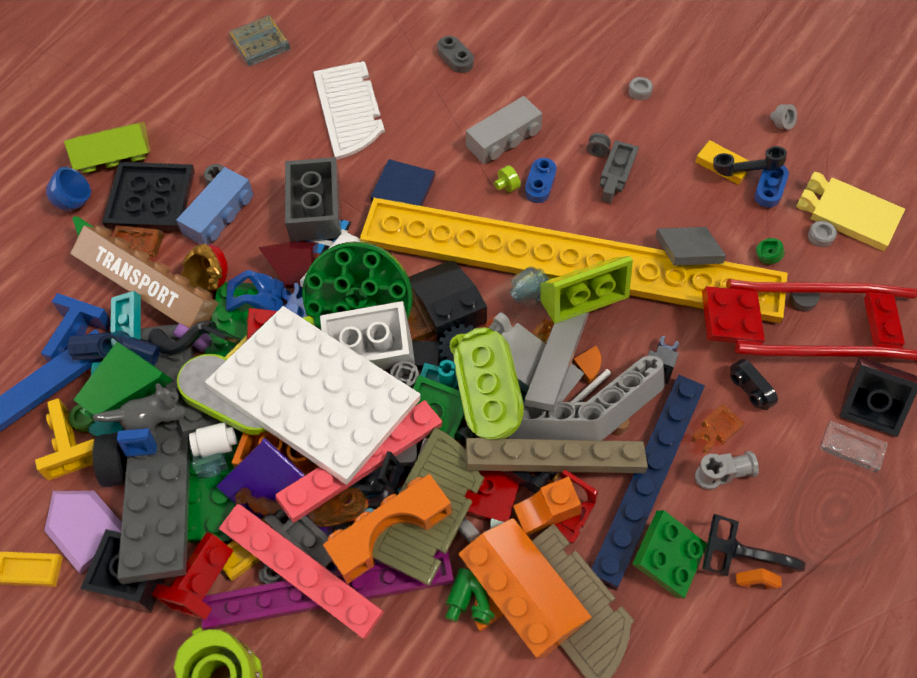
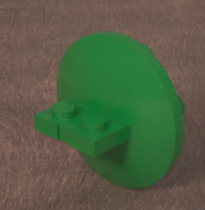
[302,241,413,330]

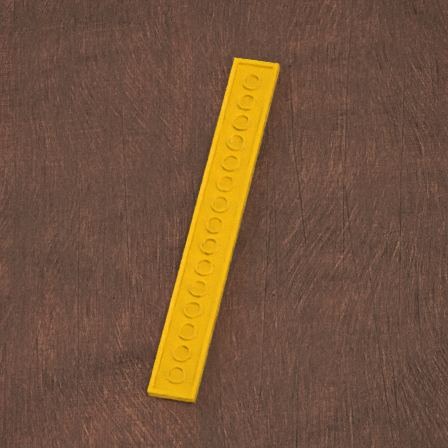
[360,198,788,324]

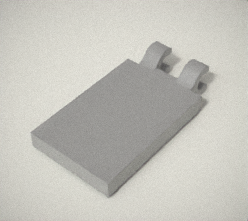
[489,312,584,402]

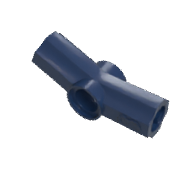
[68,330,160,366]

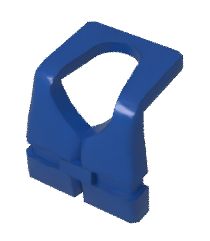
[226,270,284,312]

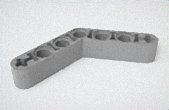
[508,356,665,441]

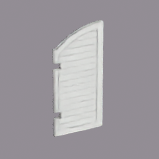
[313,61,385,160]

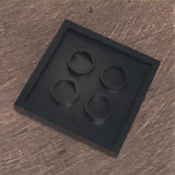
[102,162,195,231]

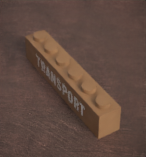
[70,225,218,328]

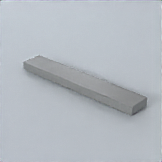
[525,312,590,412]

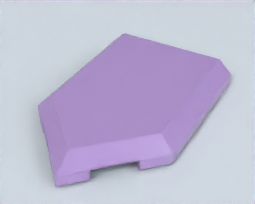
[45,491,122,574]

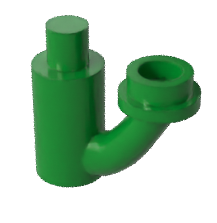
[445,568,495,625]

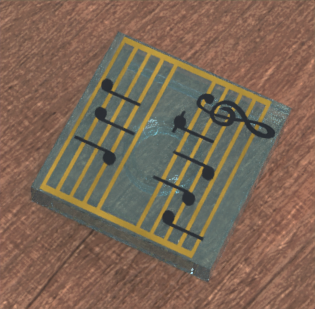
[229,15,290,66]

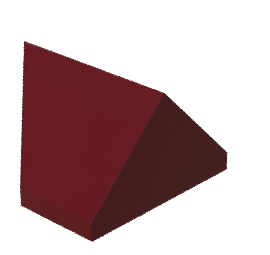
[258,241,318,288]

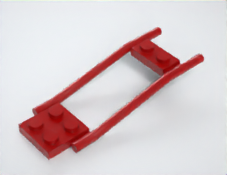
[702,279,917,361]

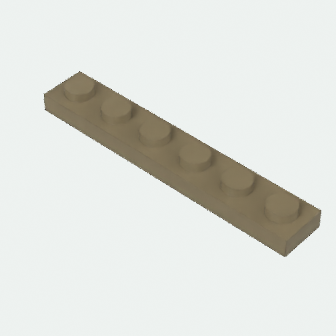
[465,438,648,473]

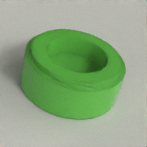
[68,404,95,433]

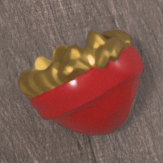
[181,244,229,293]

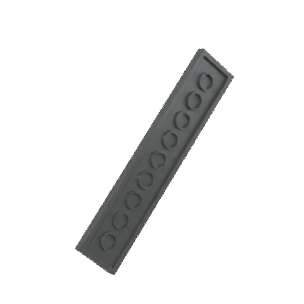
[118,324,194,584]

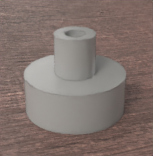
[770,104,797,129]

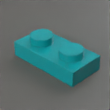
[111,291,141,347]

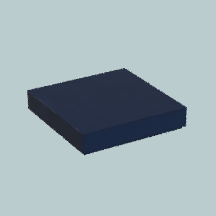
[370,159,435,206]

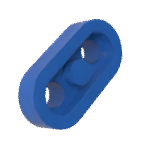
[525,158,557,203]
[754,165,789,208]

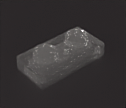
[819,420,888,473]

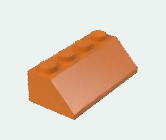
[458,518,593,659]

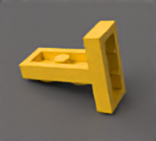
[35,398,94,481]

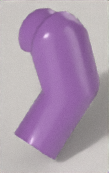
[173,323,212,352]

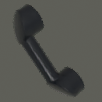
[713,146,787,177]

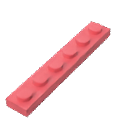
[275,400,443,523]
[219,504,384,639]

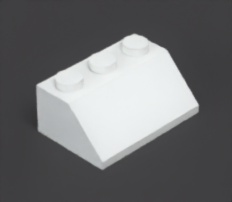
[320,301,415,370]

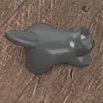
[93,383,187,439]

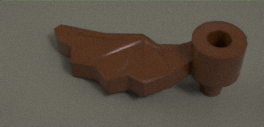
[235,487,282,516]

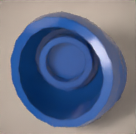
[46,167,91,211]

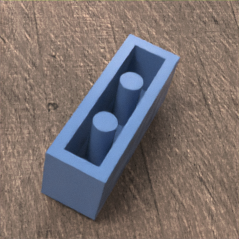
[176,167,253,244]

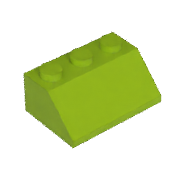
[64,122,150,173]
[541,256,633,324]

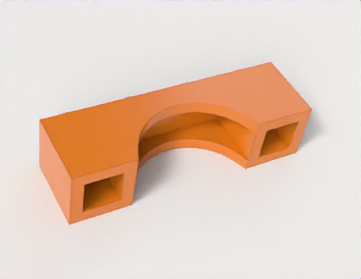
[323,474,452,584]

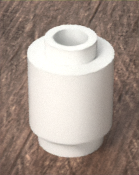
[189,422,237,458]

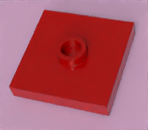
[465,471,520,522]

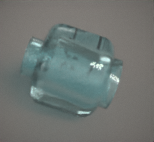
[510,266,549,306]

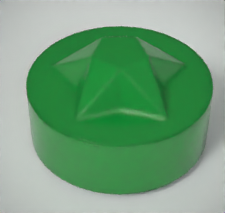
[756,238,785,265]

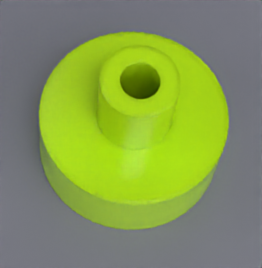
[494,165,521,193]

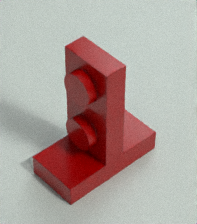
[151,533,234,620]

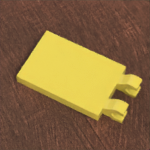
[796,172,905,252]

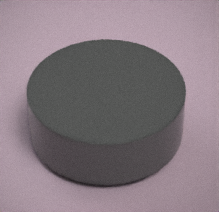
[790,293,820,311]

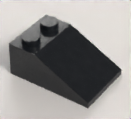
[409,261,487,342]

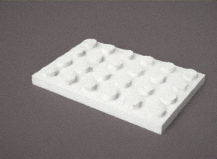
[205,306,421,485]

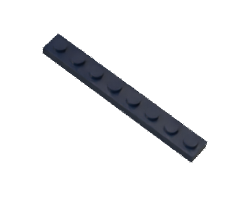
[592,374,705,590]

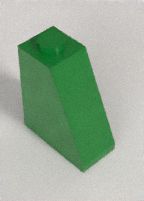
[74,342,173,421]

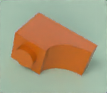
[513,477,581,535]

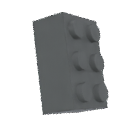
[285,157,342,242]

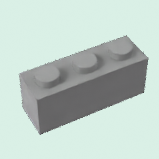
[466,96,542,164]

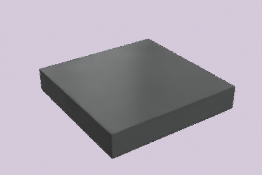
[656,227,726,266]

